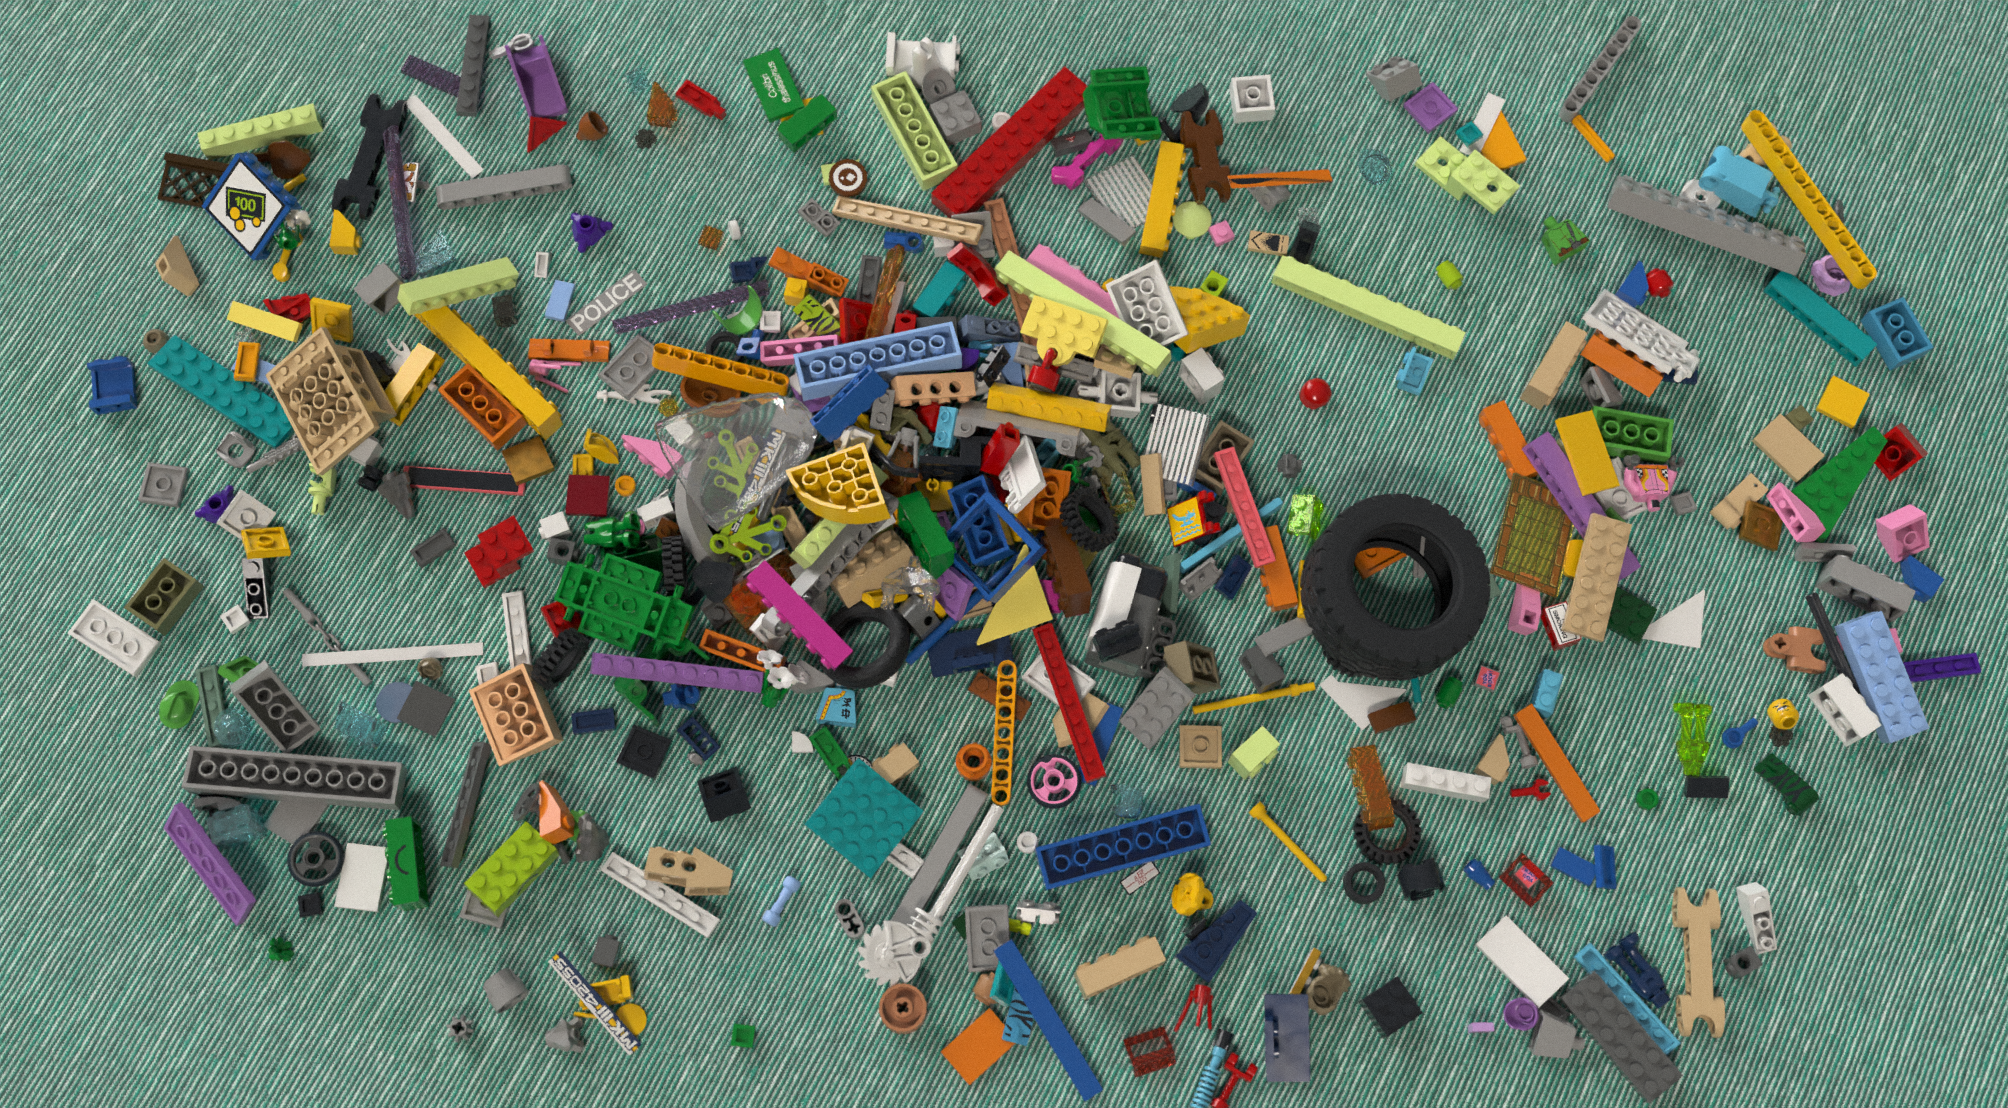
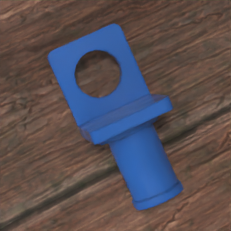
[736,329,765,360]

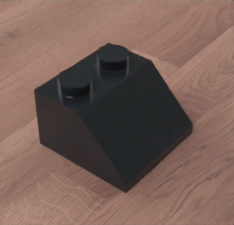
[697,766,751,823]

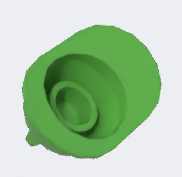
[159,680,199,729]

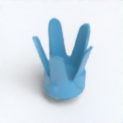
[969,339,993,358]

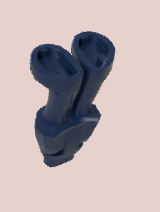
[1603,931,1671,1009]

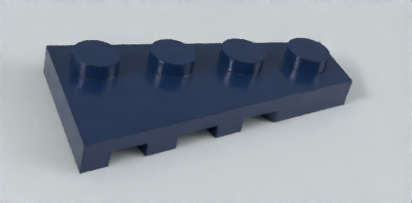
[1173,900,1257,983]

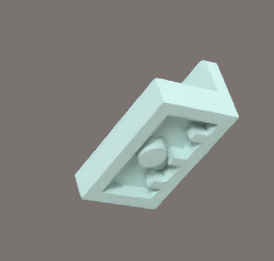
[957,832,1009,881]

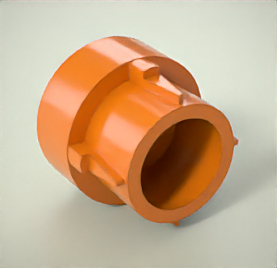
[956,742,992,781]

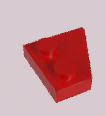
[541,601,585,638]

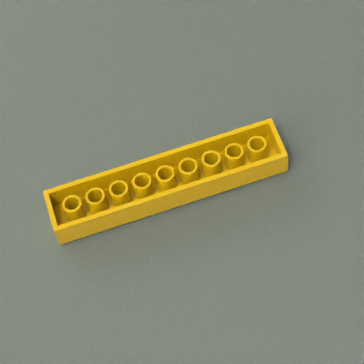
[413,305,563,441]

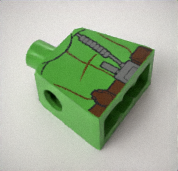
[1542,216,1590,266]

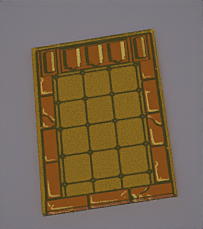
[1490,472,1574,598]

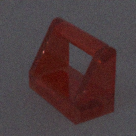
[1499,852,1554,908]
[1123,1026,1176,1078]

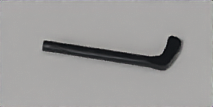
[851,424,920,478]

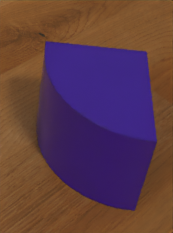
[956,348,979,373]

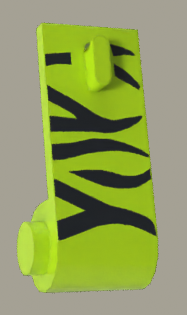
[793,293,840,336]

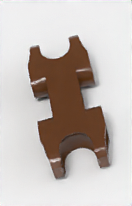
[1180,109,1231,205]

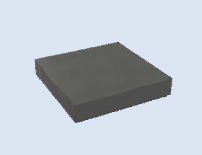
[396,681,454,737]

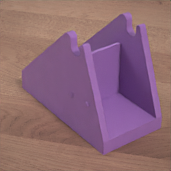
[504,35,568,119]

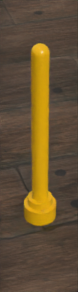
[1248,801,1327,882]

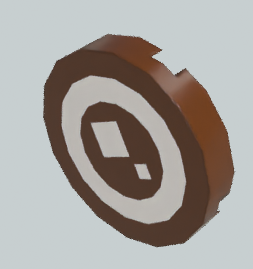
[829,159,867,198]

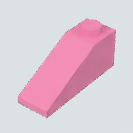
[1766,482,1826,543]

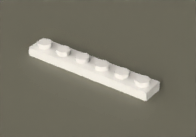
[601,852,720,939]

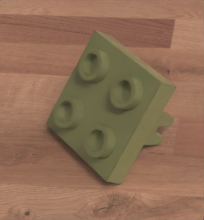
[885,407,933,450]

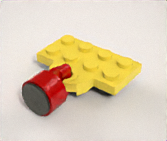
[1020,295,1109,393]

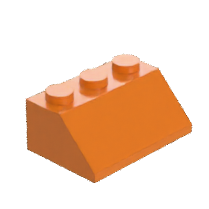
[1017,467,1071,530]

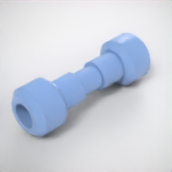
[762,876,801,927]

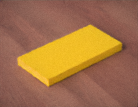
[1555,410,1620,496]

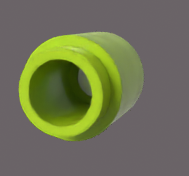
[1436,260,1464,290]

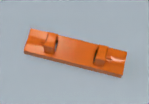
[528,339,611,362]

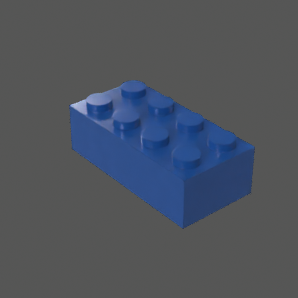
[947,475,1017,568]

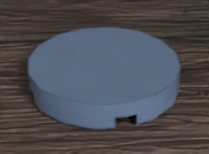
[376,682,412,724]

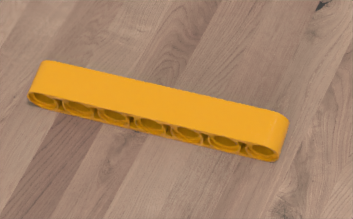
[652,343,789,400]
[991,660,1018,807]

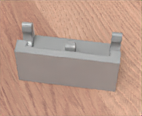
[1179,557,1223,602]

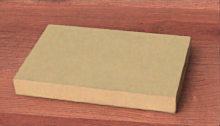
[1752,413,1825,483]

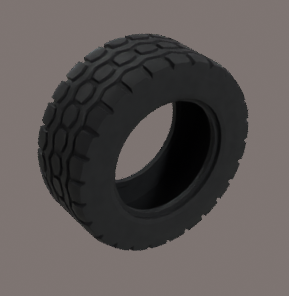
[1300,494,1490,681]

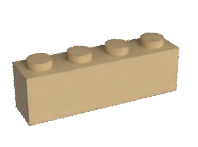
[871,742,920,786]

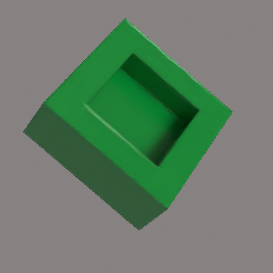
[731,1023,756,1049]

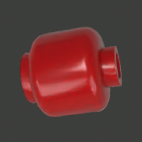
[1646,268,1674,299]

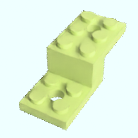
[1415,136,1520,215]

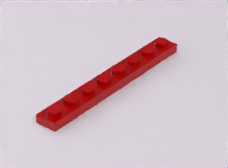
[1032,622,1107,783]

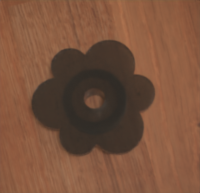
[635,129,657,149]
[1768,725,1793,747]

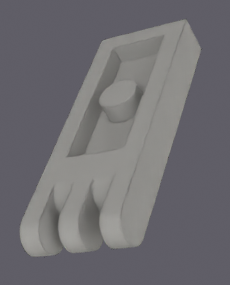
[1794,542,1856,563]

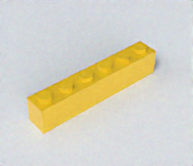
[1139,140,1186,258]
[986,382,1112,432]

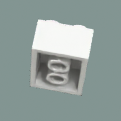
[1808,673,1881,747]

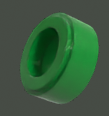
[1636,788,1659,810]

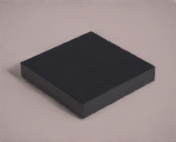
[616,724,673,780]

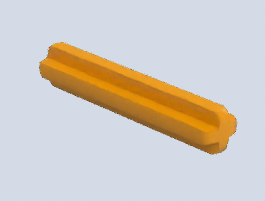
[1572,114,1615,162]

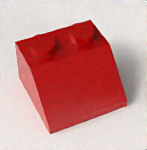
[1874,423,1928,482]

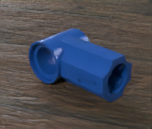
[884,231,924,254]

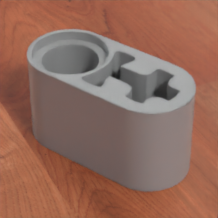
[835,899,865,940]

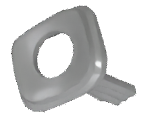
[216,431,255,468]

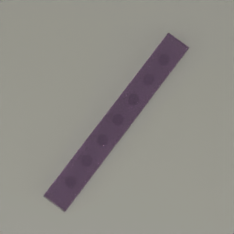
[383,125,417,280]
[612,280,770,335]

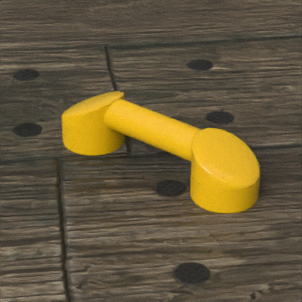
[272,230,303,282]

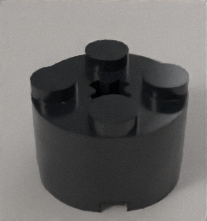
[1397,858,1446,901]

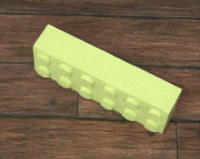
[871,71,958,191]

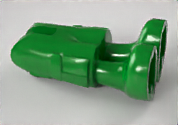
[583,511,641,549]

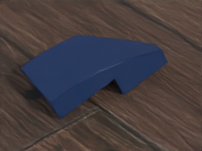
[729,256,767,283]

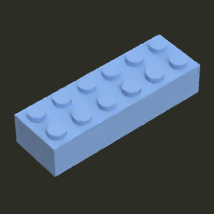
[1834,611,1929,743]

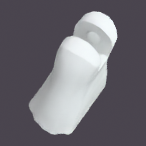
[909,38,942,88]

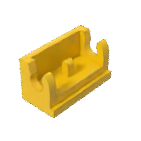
[579,978,626,1010]

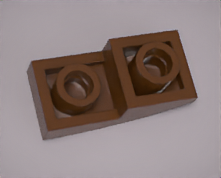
[1367,701,1417,734]

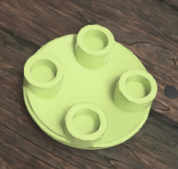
[1172,201,1212,239]

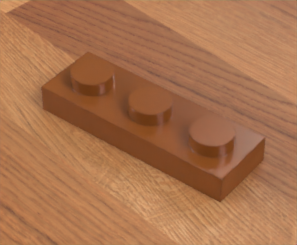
[968,672,1032,722]

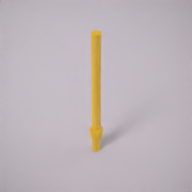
[1192,682,1315,714]

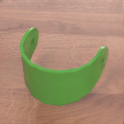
[712,285,762,335]

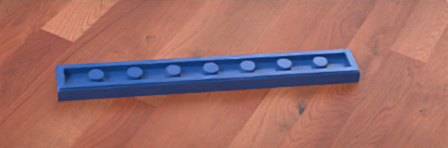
[993,939,1103,1101]

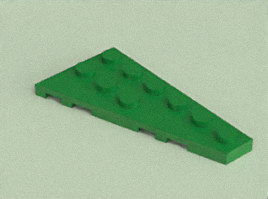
[1791,426,1887,543]

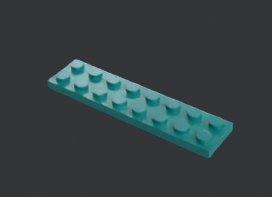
[147,335,294,449]

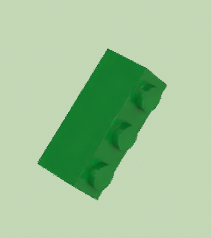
[777,94,838,153]

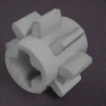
[446,1015,475,1043]

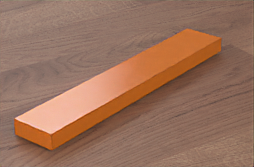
[1513,704,1601,823]

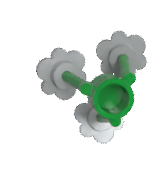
[1060,445,1104,493]

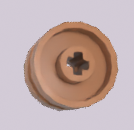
[879,984,927,1034]

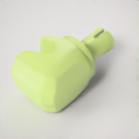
[308,463,337,515]

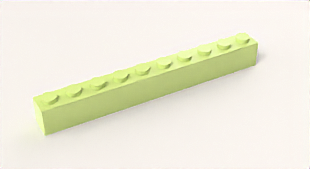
[995,250,1172,378]
[1271,255,1466,360]

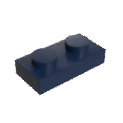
[1214,555,1252,600]

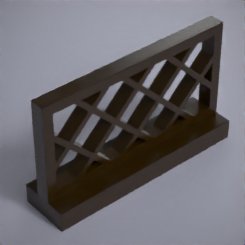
[157,152,229,209]

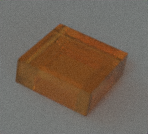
[698,225,724,251]

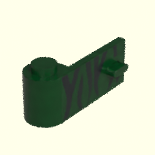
[1754,753,1819,816]

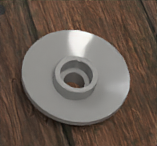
[922,69,956,105]

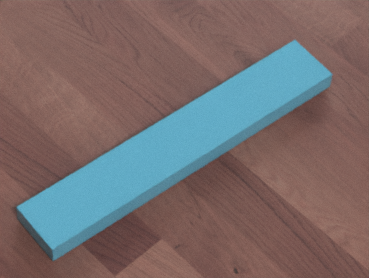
[1180,497,1283,575]
[1574,943,1680,1055]

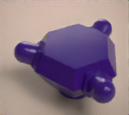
[571,212,613,253]
[195,485,235,524]

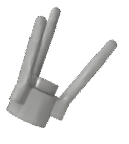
[881,427,920,470]

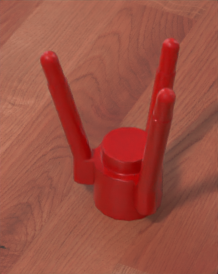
[1174,985,1213,1032]

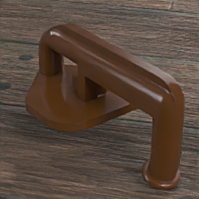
[252,140,312,179]

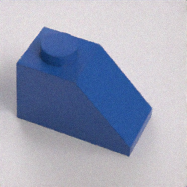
[1615,261,1649,308]
[1900,555,1945,603]

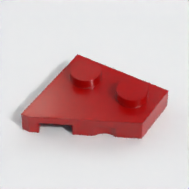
[263,293,311,323]

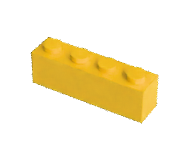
[385,343,445,427]

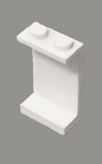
[886,32,960,79]

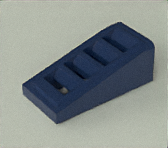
[676,716,720,761]

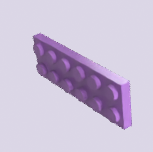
[164,802,256,926]

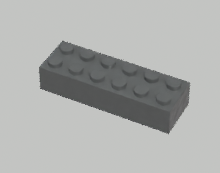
[1558,971,1683,1104]

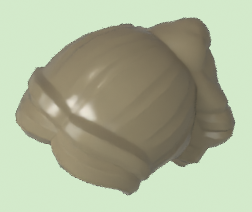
[1305,963,1351,1015]

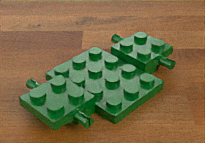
[554,553,696,655]

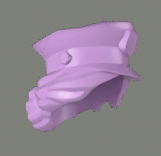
[1811,255,1851,297]

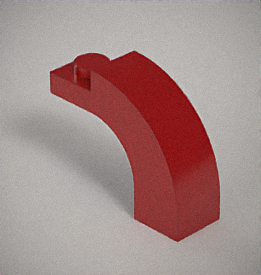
[946,242,1009,307]

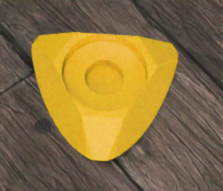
[583,428,619,464]

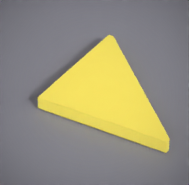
[977,544,1053,646]

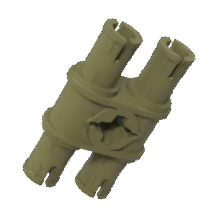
[1082,421,1141,477]

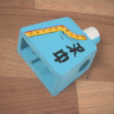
[816,682,857,728]

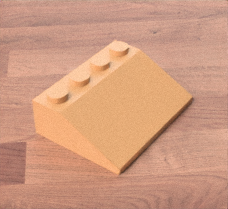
[469,663,564,767]

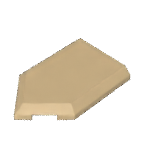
[1052,693,1110,748]

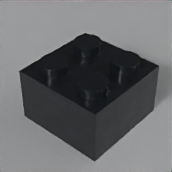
[1358,976,1423,1039]

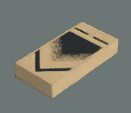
[1247,230,1289,256]

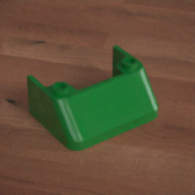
[614,637,713,727]

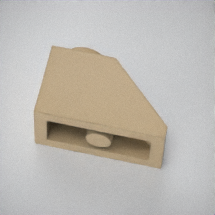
[1473,734,1510,786]

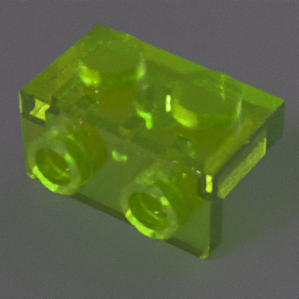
[1287,494,1324,539]

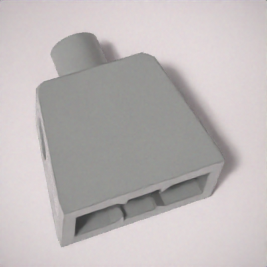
[1529,1010,1585,1058]

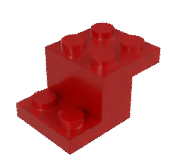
[464,515,534,589]

